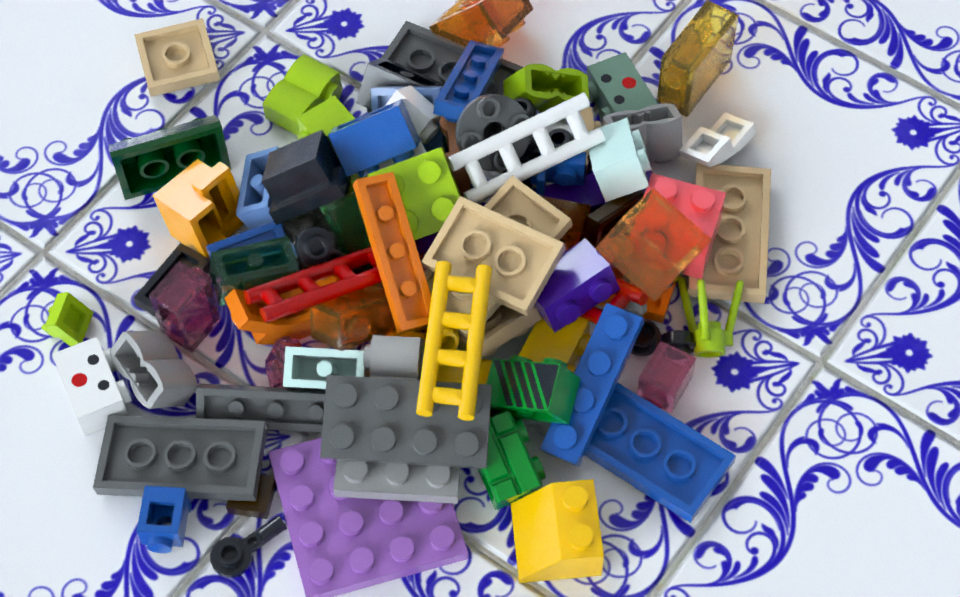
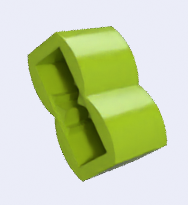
[262,54,343,135]
[503,64,589,113]

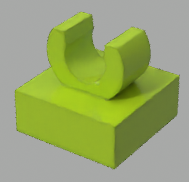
[41,292,94,346]

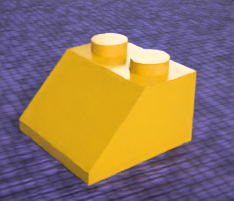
[511,479,604,583]

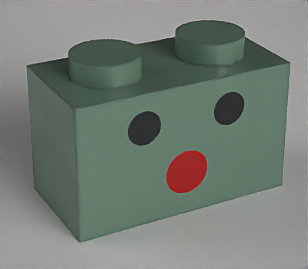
[586,52,658,125]

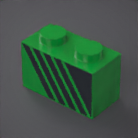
[486,355,581,424]

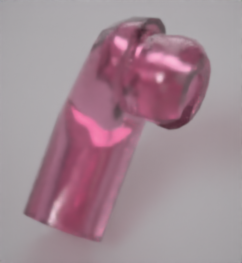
[265,336,302,388]

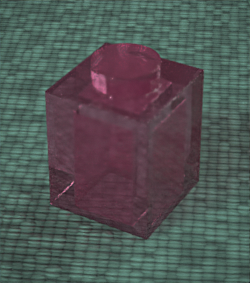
[637,341,696,413]

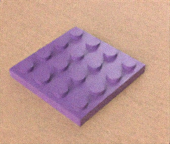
[268,437,468,597]

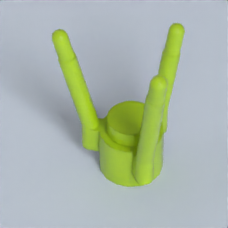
[678,276,744,358]

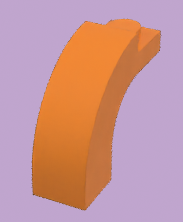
[224,275,369,345]

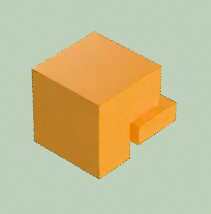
[152,159,244,259]

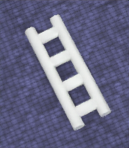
[447,93,605,203]

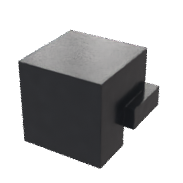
[261,130,351,225]

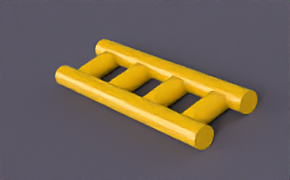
[416,261,492,421]

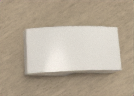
[679,112,757,167]

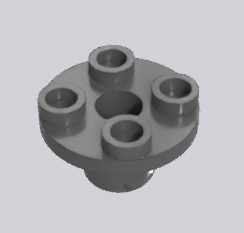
[455,94,531,171]

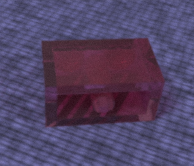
[149,261,221,353]

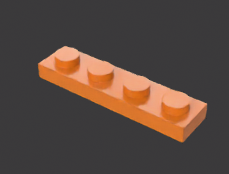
[353,172,432,335]

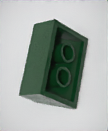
[108,115,232,200]

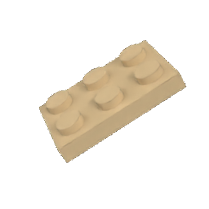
[421,196,566,316]

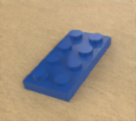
[584,382,736,523]

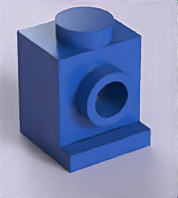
[136,486,192,554]

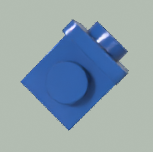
[530,152,587,198]

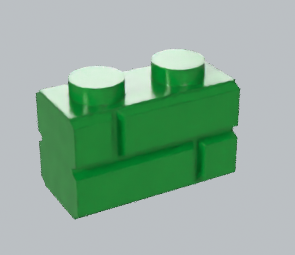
[478,411,546,510]

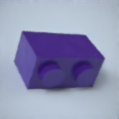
[534,238,620,333]

